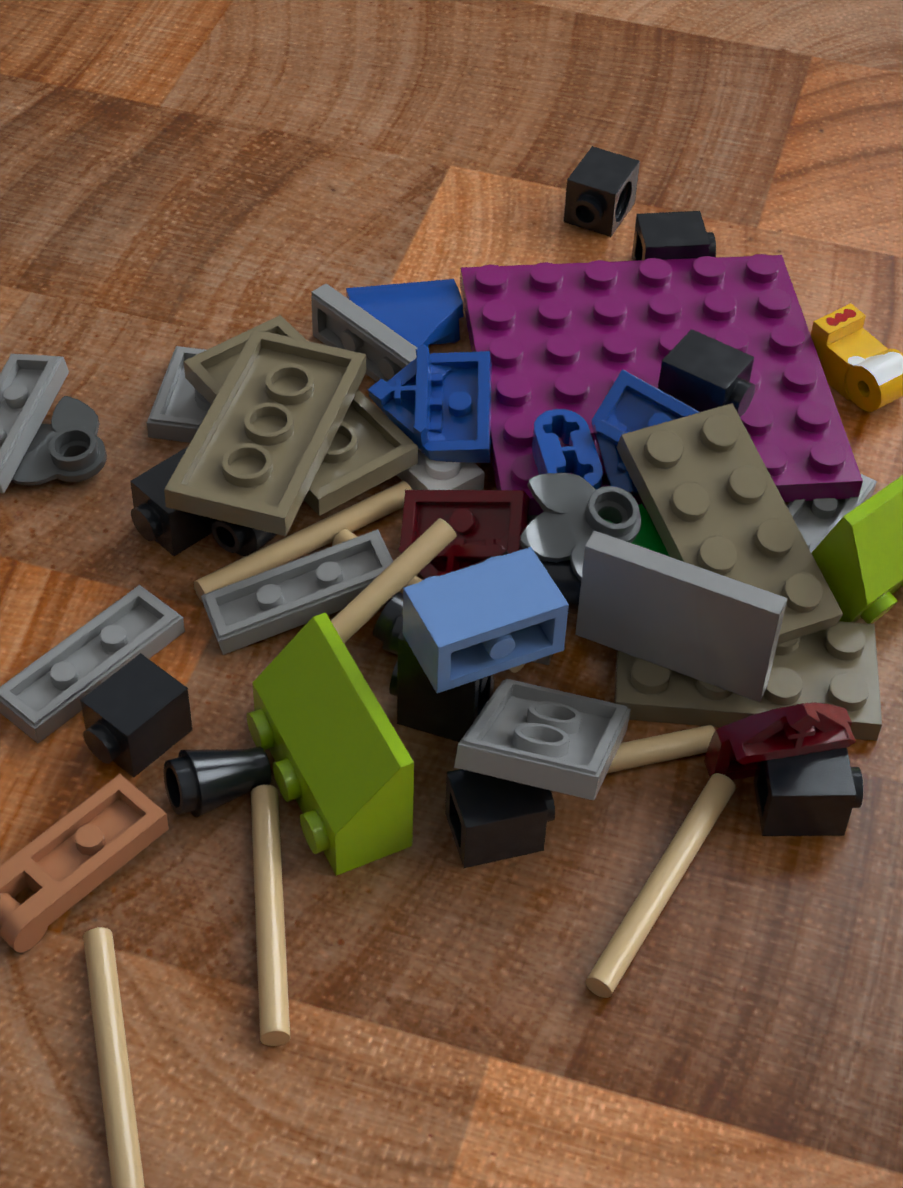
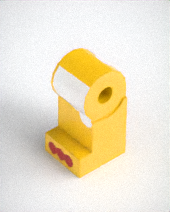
[811,303,903,412]

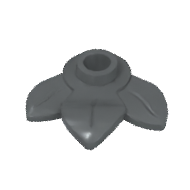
[11,396,107,486]
[519,473,641,581]

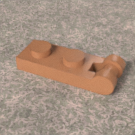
[0,774,169,953]

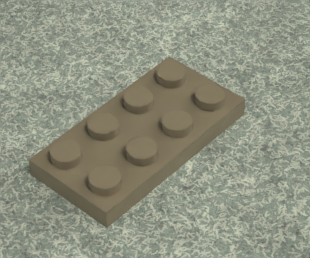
[184,315,418,516]
[164,329,366,536]
[616,403,843,645]
[614,621,882,741]

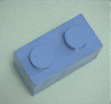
[403,547,569,693]

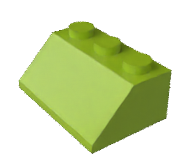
[812,475,903,624]
[247,612,414,876]

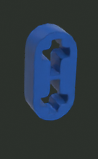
[532,409,603,490]

